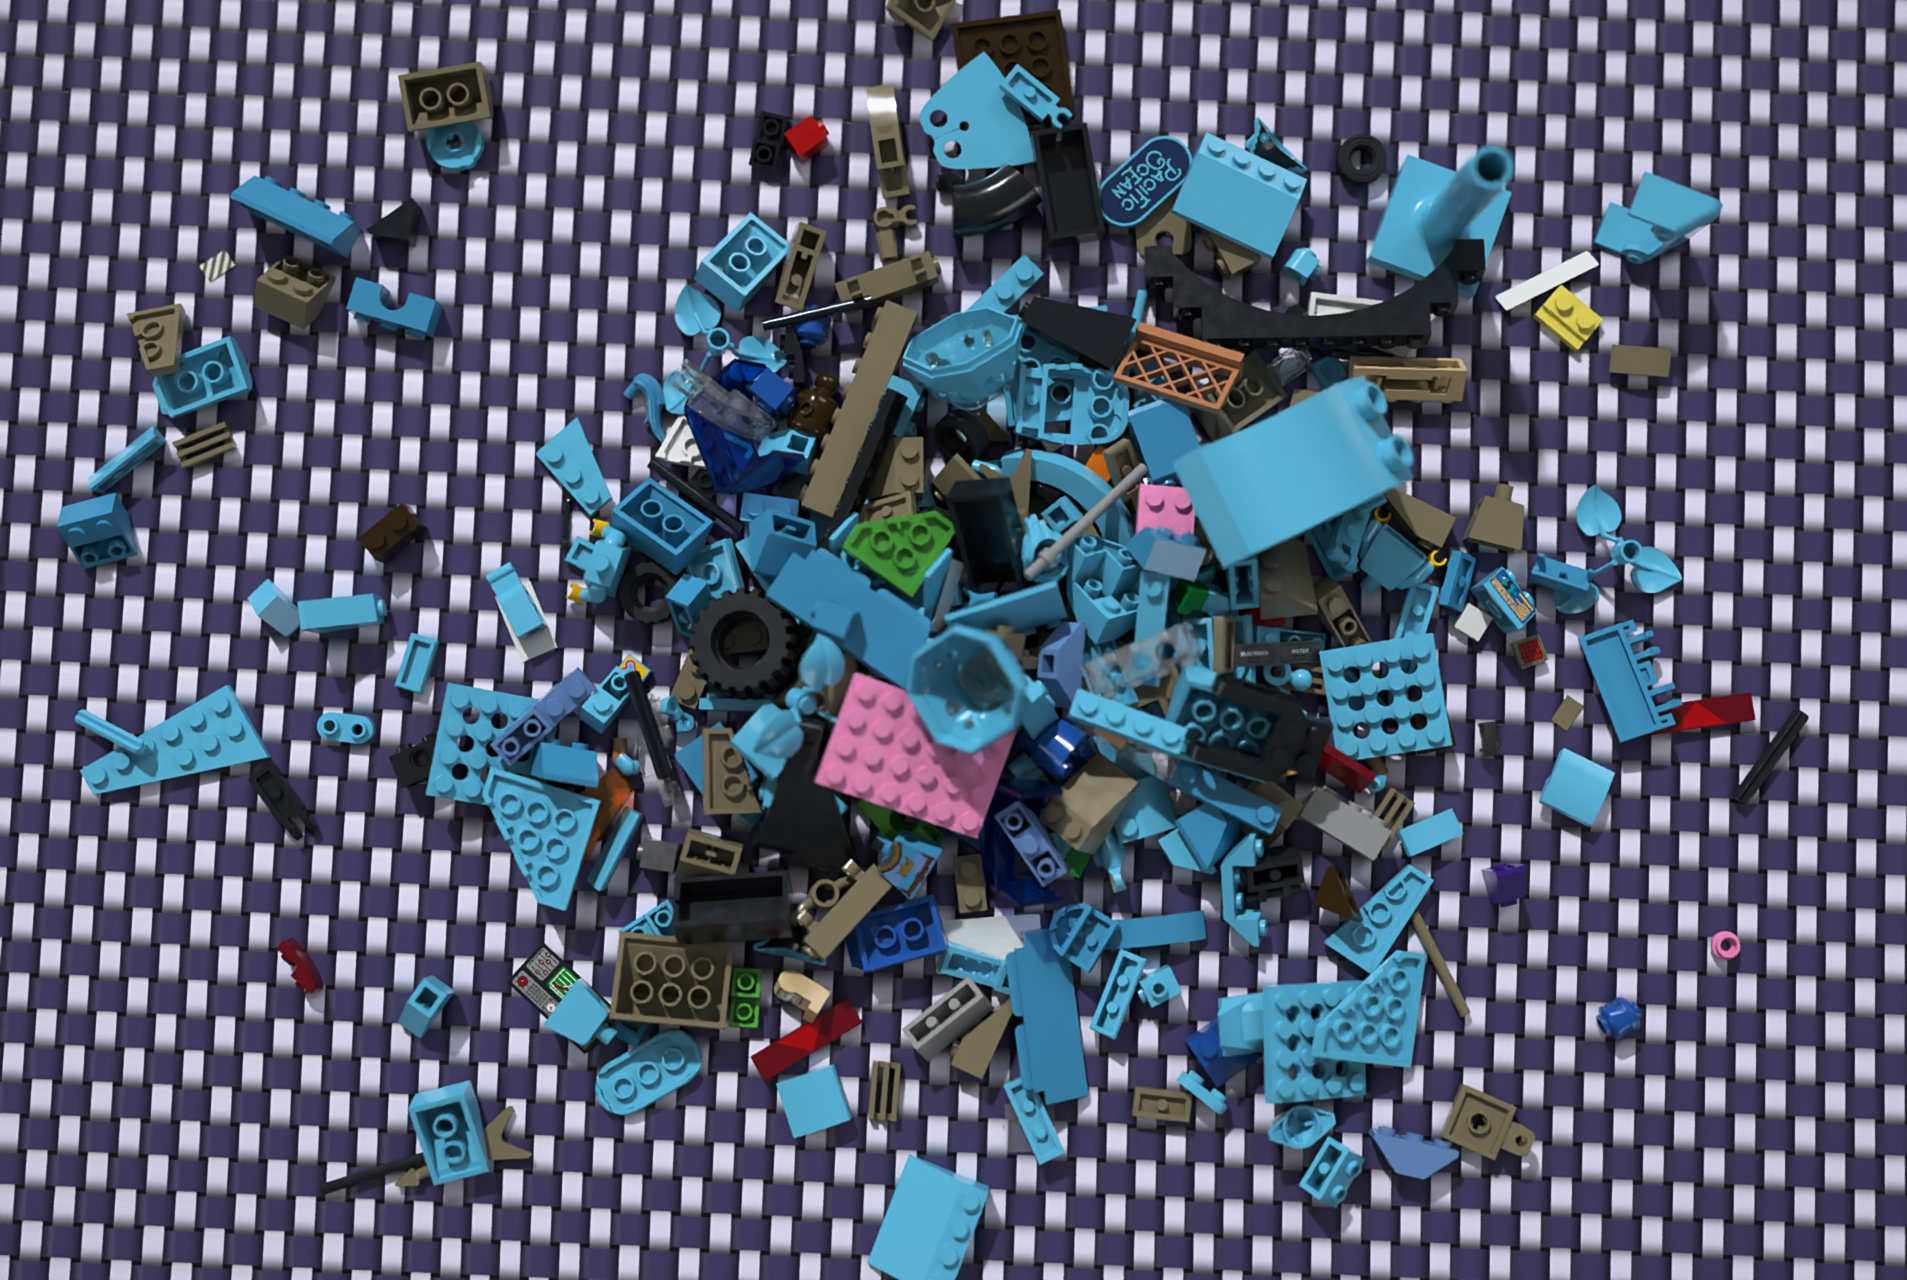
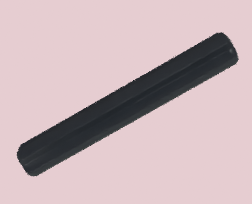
[624,670,672,780]
[1733,710,1809,805]

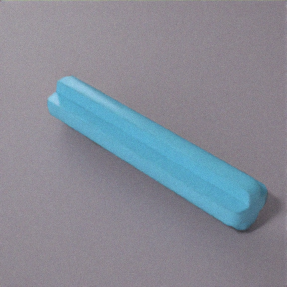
[75,709,148,756]

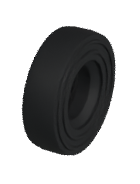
[1336,134,1387,185]

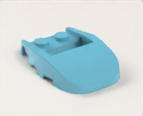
[1013,363,1130,445]

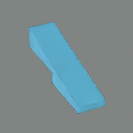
[936,940,1010,995]

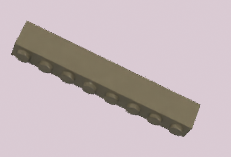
[799,300,918,522]

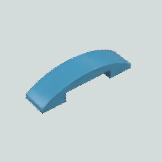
[1104,910,1207,950]

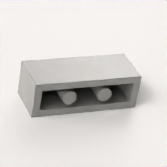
[1298,786,1392,861]
[902,976,994,1062]

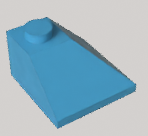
[1174,802,1241,870]

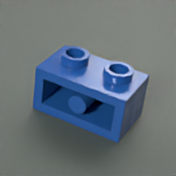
[749,367,797,420]

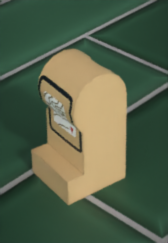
[774,970,831,1023]

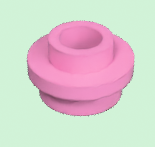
[1711,931,1740,960]

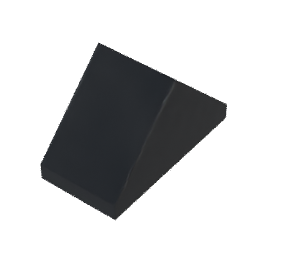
[366,198,422,247]

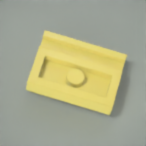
[1533,285,1603,352]

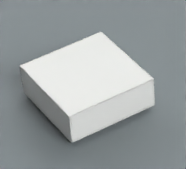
[1452,603,1493,642]

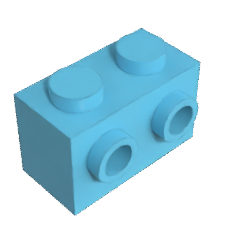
[1299,1136,1365,1208]

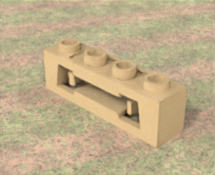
[1347,356,1467,403]

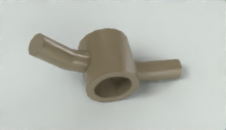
[792,876,856,927]

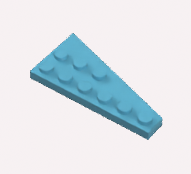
[80,685,271,795]

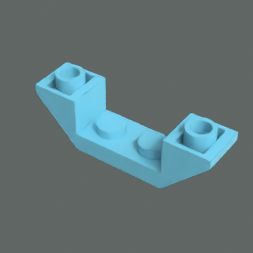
[1221,829,1267,947]

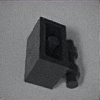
[1242,843,1304,903]

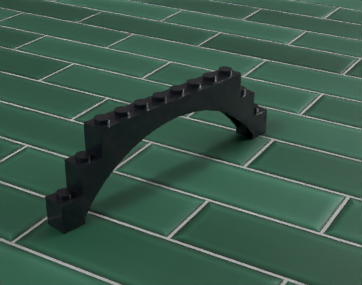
[1144,239,1486,352]

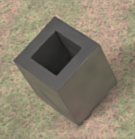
[636,838,681,873]

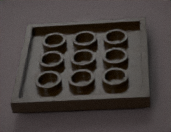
[951,9,1075,131]

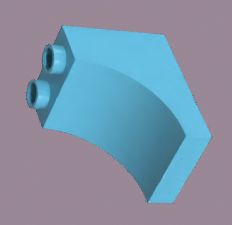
[1172,375,1414,568]

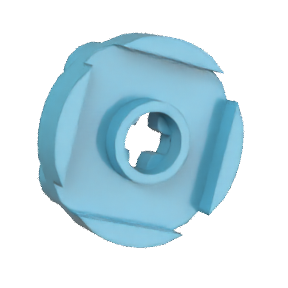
[426,121,484,171]

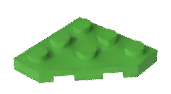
[840,511,955,598]

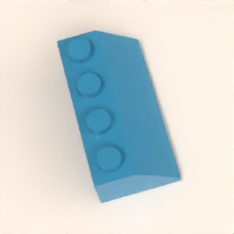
[230,175,362,258]

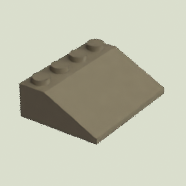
[609,932,734,1030]

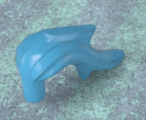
[624,373,666,443]

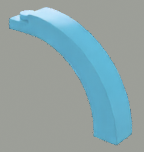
[979,449,1136,546]

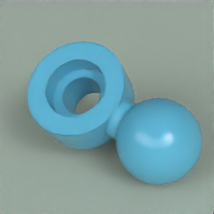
[1261,664,1313,691]

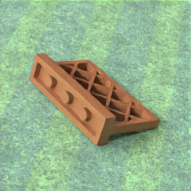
[1113,322,1245,415]

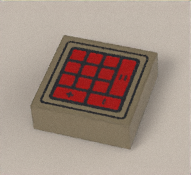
[1510,634,1549,670]

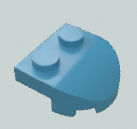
[1049,903,1120,973]

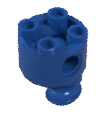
[1016,718,1097,784]

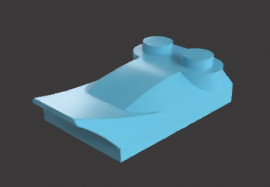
[152,336,253,418]
[1217,992,1295,1057]

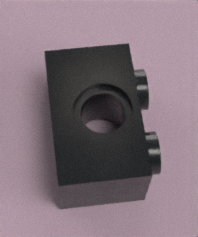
[389,732,461,788]

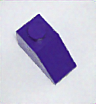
[1481,862,1525,907]

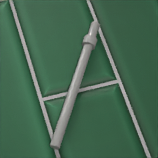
[1023,463,1148,581]

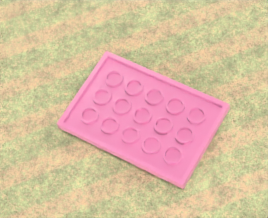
[814,672,1016,839]

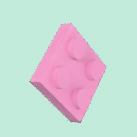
[1135,484,1195,535]

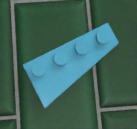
[1323,864,1434,974]

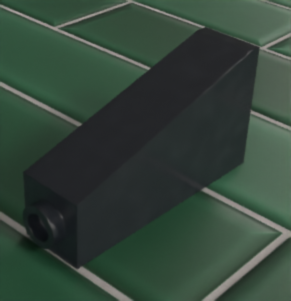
[1018,296,1137,371]

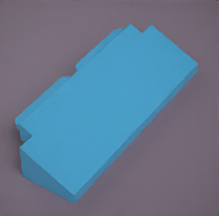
[766,548,931,691]
[1005,927,1089,1105]

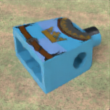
[870,829,944,899]

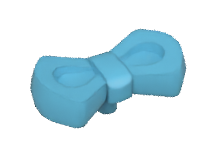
[660,696,694,733]

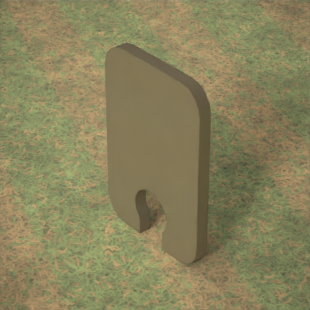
[1135,187,1192,257]

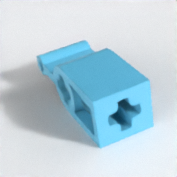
[486,562,548,640]

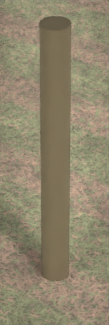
[1410,910,1471,1017]

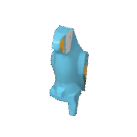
[1092,825,1127,892]

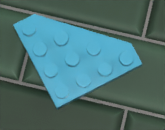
[482,767,601,911]
[1311,950,1426,1068]

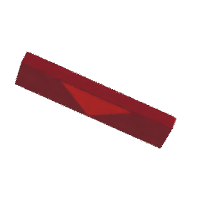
[1644,692,1756,736]
[1317,743,1376,793]
[750,998,863,1081]

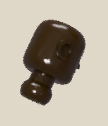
[787,373,841,444]

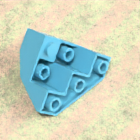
[1066,534,1181,645]

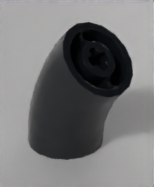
[952,163,1042,238]

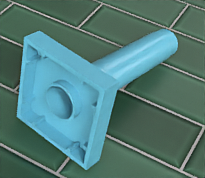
[1366,146,1513,300]

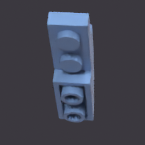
[490,667,597,766]

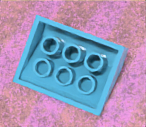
[1171,132,1307,260]
[944,581,1068,651]
[1157,663,1275,783]
[867,1154,989,1280]

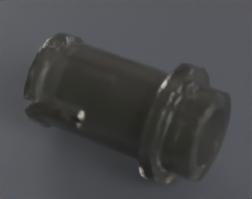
[1478,721,1502,757]

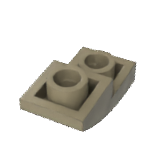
[1609,345,1672,377]

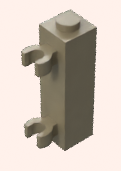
[835,251,942,315]
[795,859,893,961]

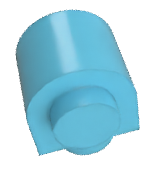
[1282,247,1323,286]

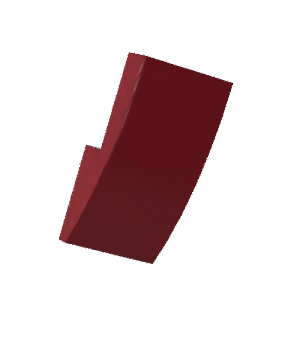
[276,938,324,994]

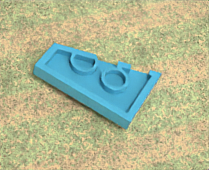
[535,417,613,516]

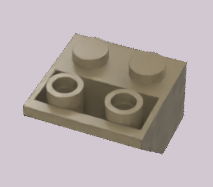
[254,254,336,329]
[674,828,743,883]

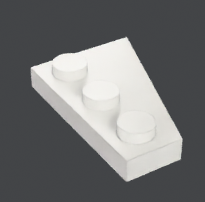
[655,414,756,475]

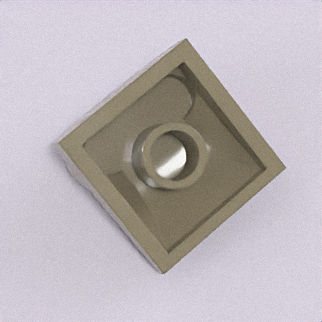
[886,0,957,41]

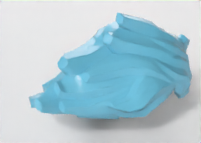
[1022,514,1069,583]

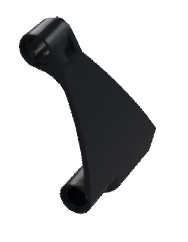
[752,715,858,873]

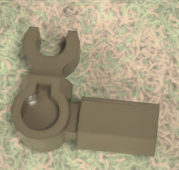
[873,205,918,263]

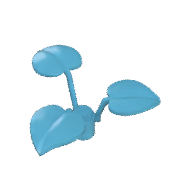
[663,285,787,415]
[1553,485,1682,614]
[753,634,845,759]

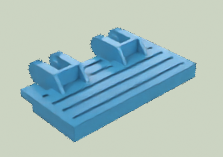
[1578,619,1683,743]

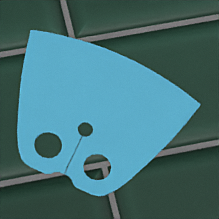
[919,52,1034,169]

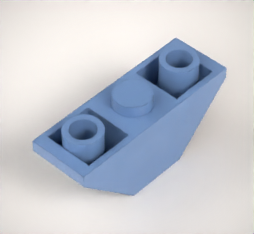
[1037,622,1086,708]
[994,800,1067,887]
[1368,1126,1459,1179]

